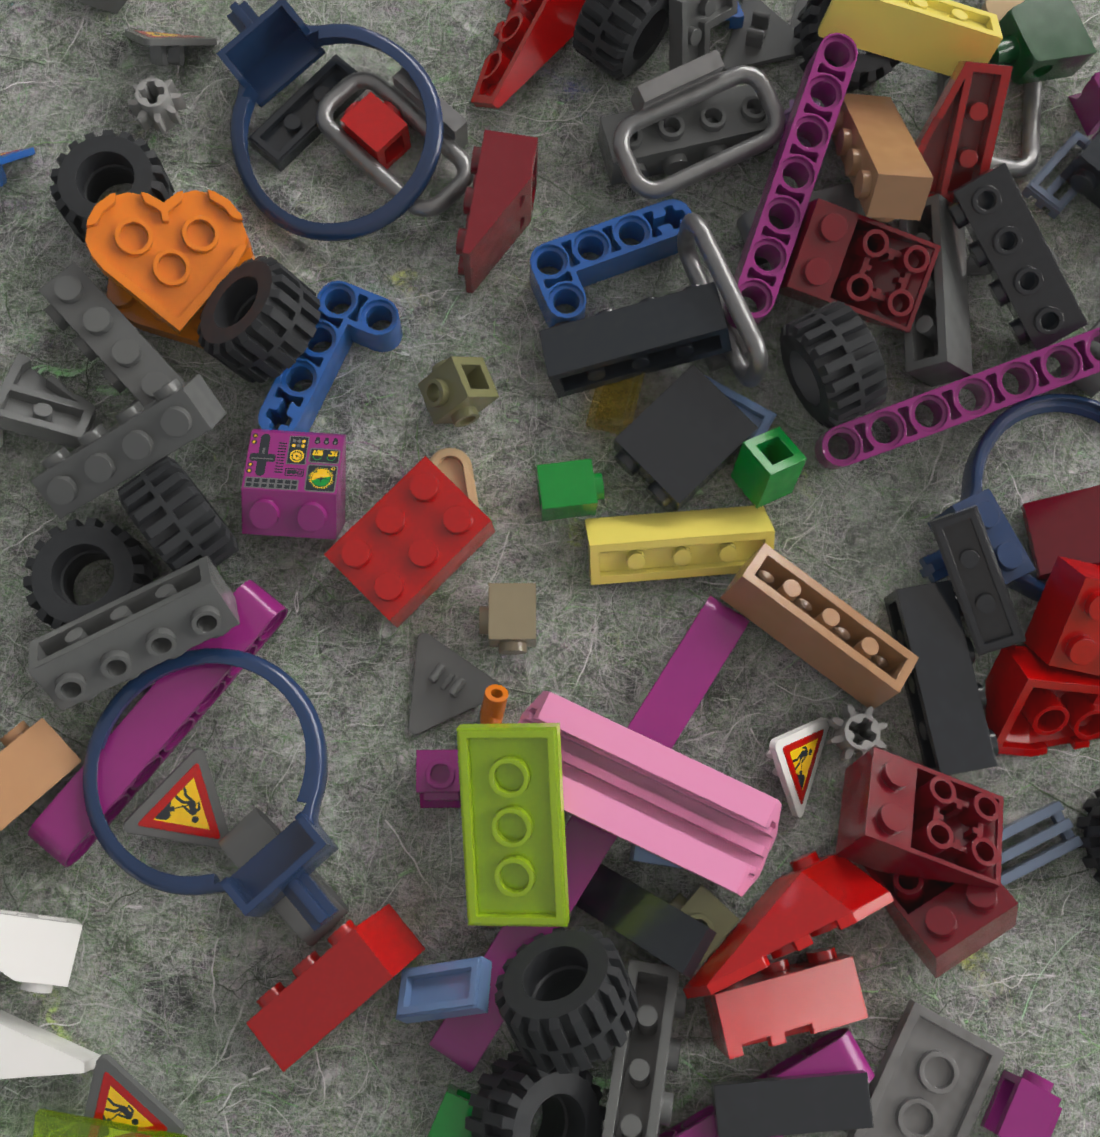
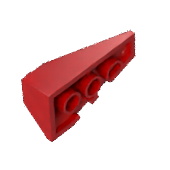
[471,0,585,109]
[985,645,1100,757]
[683,850,894,999]

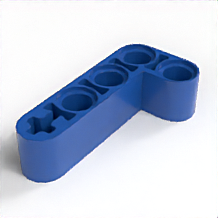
[530,199,692,328]
[258,281,403,432]

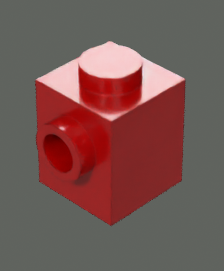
[340,92,411,169]

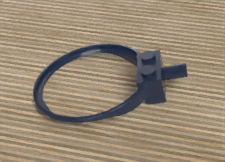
[216,0,444,241]
[919,393,1100,602]
[82,648,339,932]

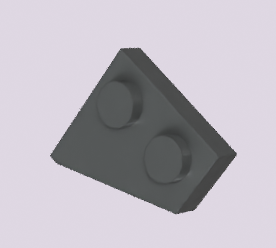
[0,354,96,449]

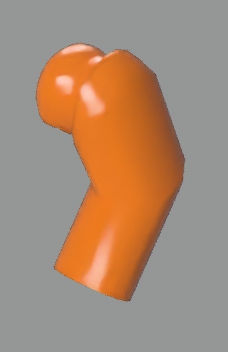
[480,684,509,724]

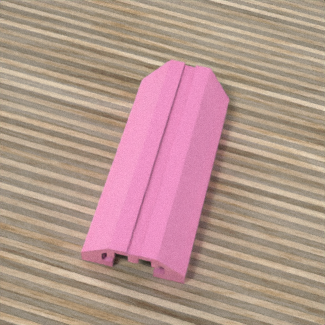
[518,691,782,897]

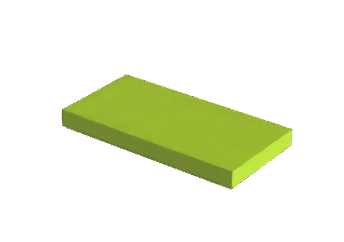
[456,723,570,927]

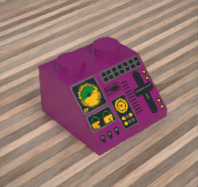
[241,429,346,540]

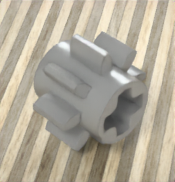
[128,75,187,134]
[826,704,888,761]

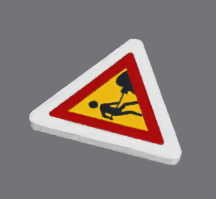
[766,717,830,818]

